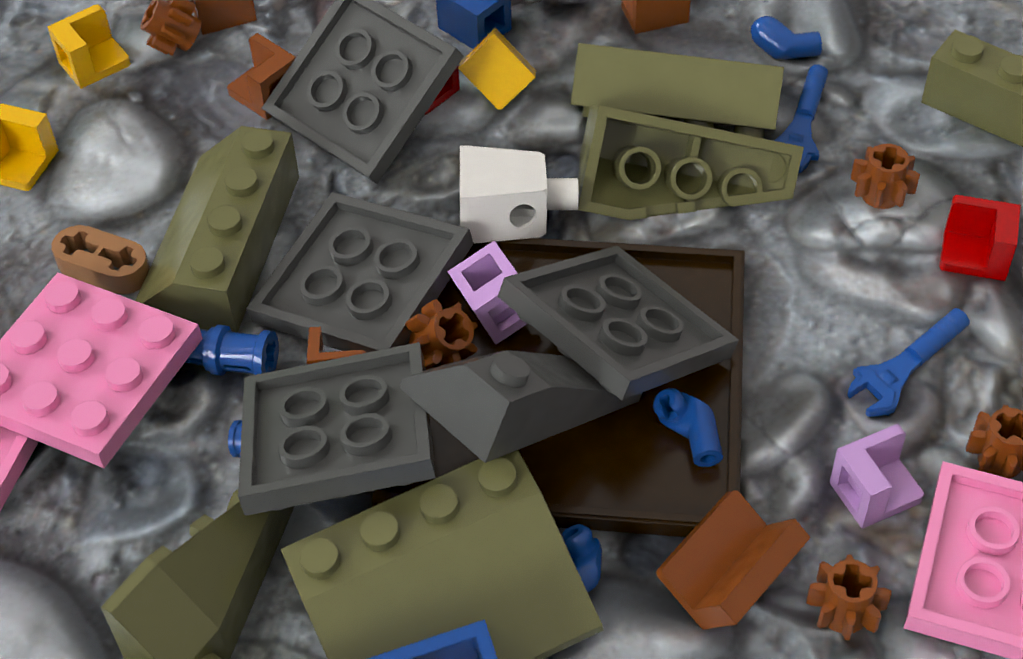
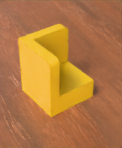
[47,4,131,89]
[458,28,536,110]
[0,103,59,191]

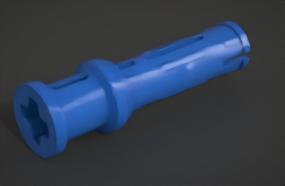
[185,325,279,376]

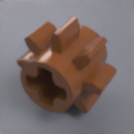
[141,0,202,55]
[850,144,920,209]
[405,299,478,370]
[965,405,1023,479]
[806,554,892,640]

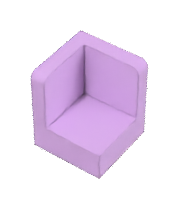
[829,424,924,529]

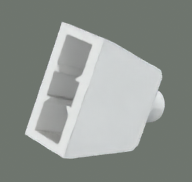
[460,146,579,244]

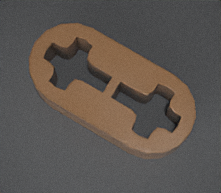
[51,225,150,294]

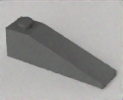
[399,350,643,463]

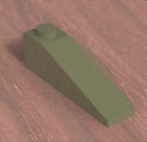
[578,105,804,220]
[101,489,295,659]

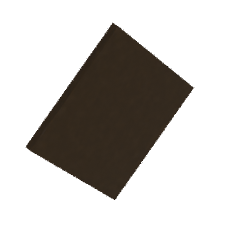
[371,238,745,537]

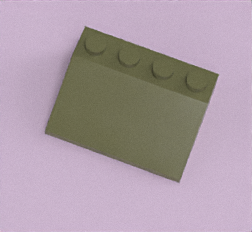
[280,450,604,659]

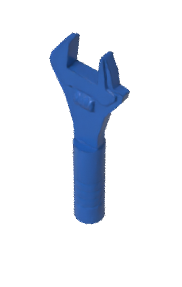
[773,64,828,173]
[847,308,970,417]

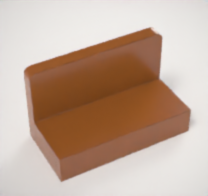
[656,490,811,630]

